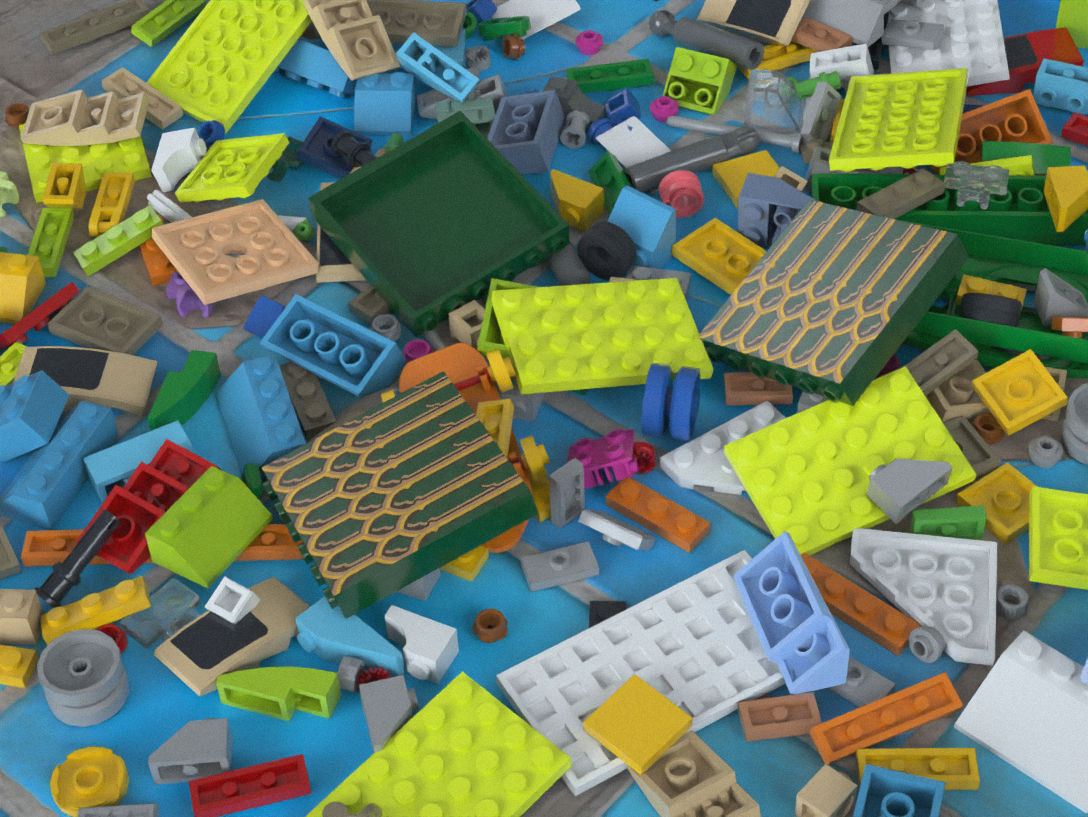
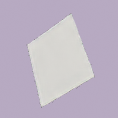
[492,0,581,39]

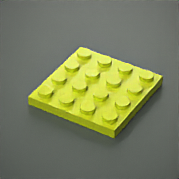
[19,124,152,203]

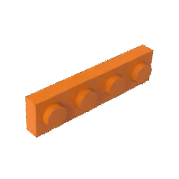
[801,553,921,656]
[809,672,963,766]

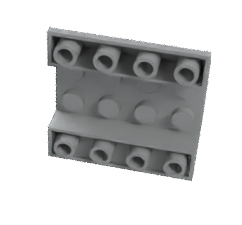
[801,0,925,47]

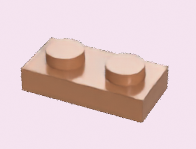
[791,17,853,52]
[724,372,793,406]
[738,692,822,742]

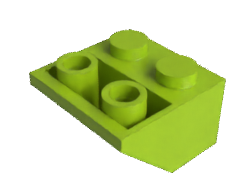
[662,47,737,116]

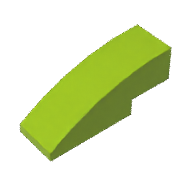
[216,667,341,722]

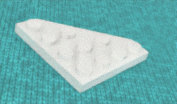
[660,400,786,495]
[850,528,997,665]

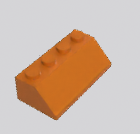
[928,89,1053,174]

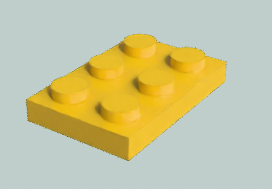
[672,218,767,295]

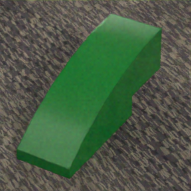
[980,141,1071,175]
[148,350,221,431]

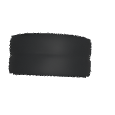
[577,222,636,281]
[959,293,1022,327]

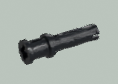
[331,130,378,167]
[34,509,122,608]

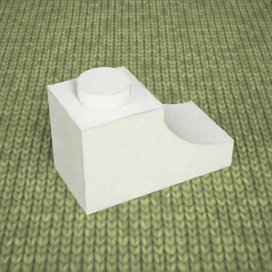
[810,44,874,93]
[151,127,206,192]
[385,605,459,684]

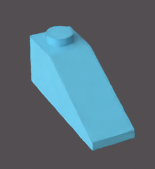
[396,32,480,103]
[295,596,405,678]

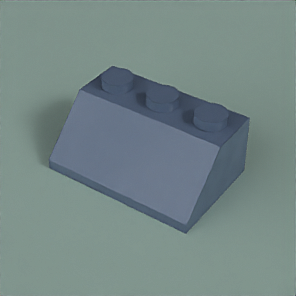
[487,90,566,175]

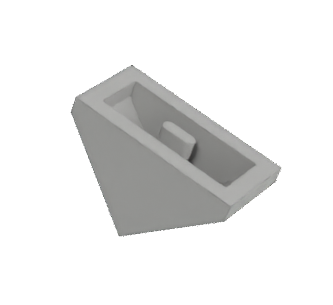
[1034,268,1088,326]

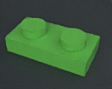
[910,506,986,540]

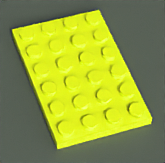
[146,0,312,134]
[829,68,968,172]
[491,278,714,394]
[724,366,977,555]
[305,671,572,817]

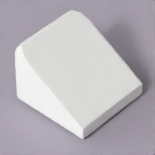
[205,576,260,624]

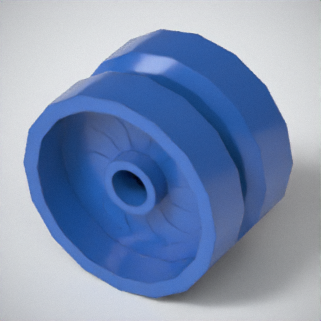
[642,363,700,442]

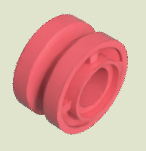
[659,170,704,218]

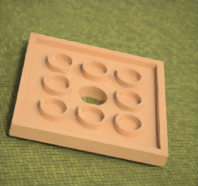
[152,199,318,305]

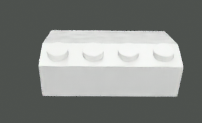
[954,630,1088,814]

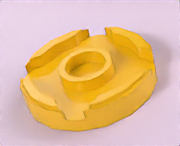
[50,746,130,817]

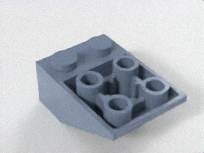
[738,173,817,248]

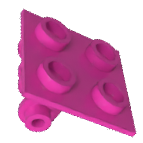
[567,429,639,489]

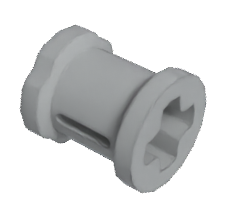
[560,110,590,149]

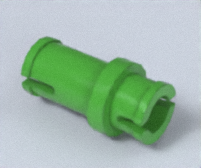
[794,71,841,101]

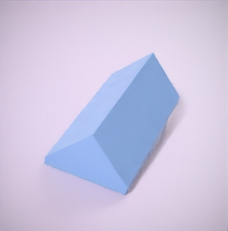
[733,531,850,695]

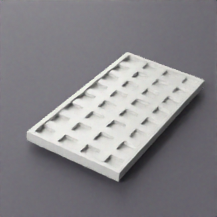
[496,550,786,796]

